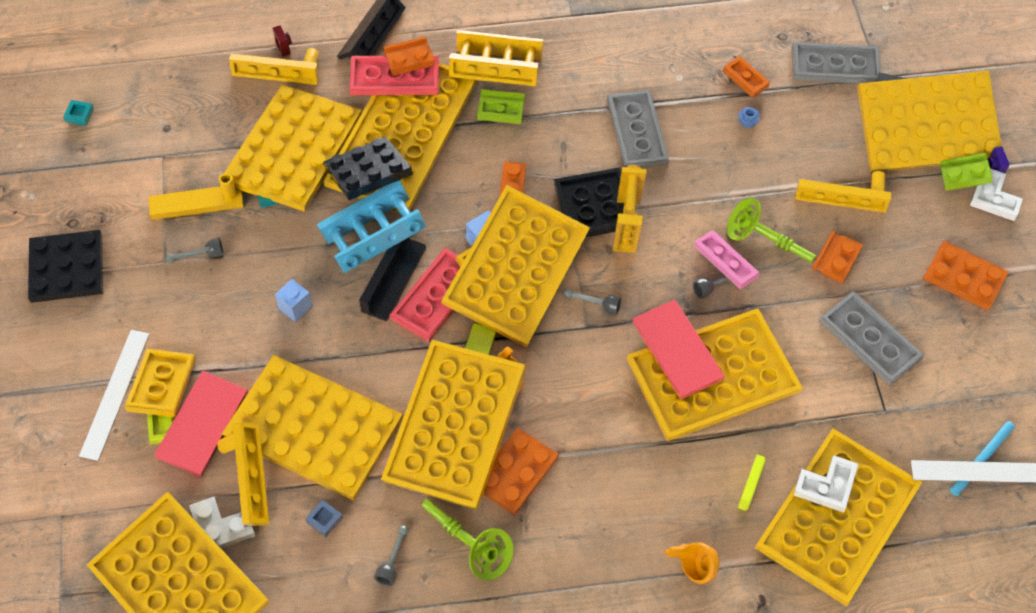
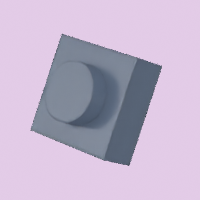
[305,500,343,537]

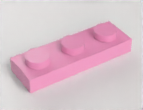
[694,230,759,290]

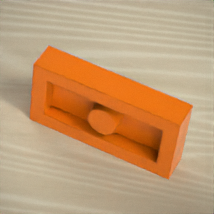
[723,56,770,98]
[500,161,526,196]

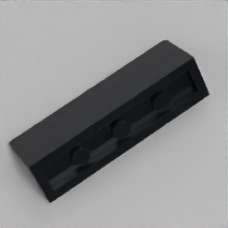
[337,0,406,59]
[359,237,426,321]

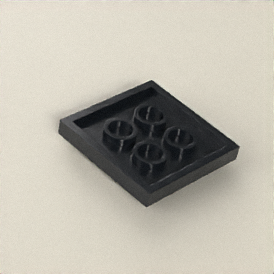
[323,137,413,200]
[554,167,624,237]
[28,230,103,303]

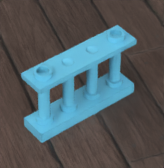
[317,180,427,273]

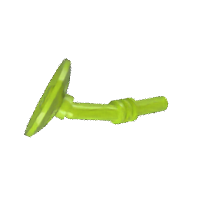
[727,197,816,264]
[421,498,514,581]

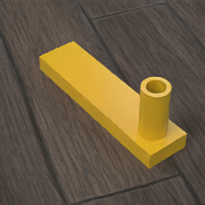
[229,48,319,85]
[795,171,891,213]
[148,173,244,220]
[217,422,269,526]

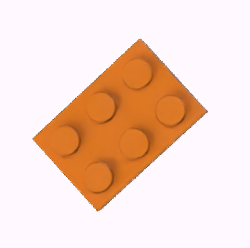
[923,241,1009,311]
[483,427,559,516]

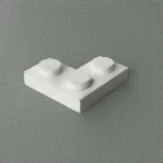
[970,169,1023,221]
[793,455,858,513]
[189,497,255,549]

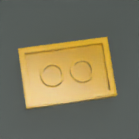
[125,349,196,417]

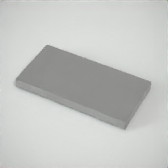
[792,42,881,84]
[607,90,669,168]
[819,291,924,387]

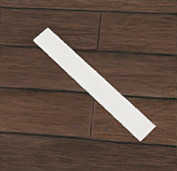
[79,330,149,461]
[911,460,1036,482]

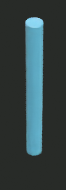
[950,421,1015,496]

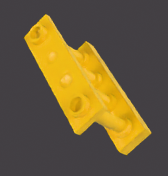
[449,30,543,86]
[613,165,647,253]

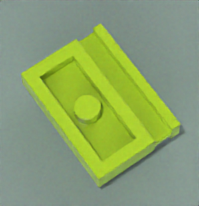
[477,89,525,124]
[940,153,992,191]

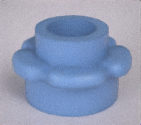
[738,107,760,128]

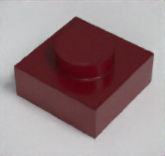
[272,25,292,57]

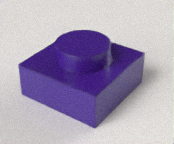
[987,147,1010,173]

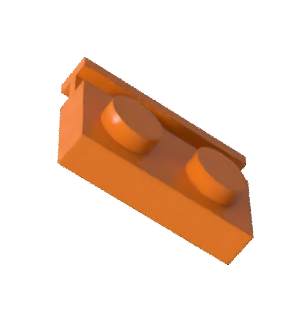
[384,36,435,76]
[812,230,863,284]

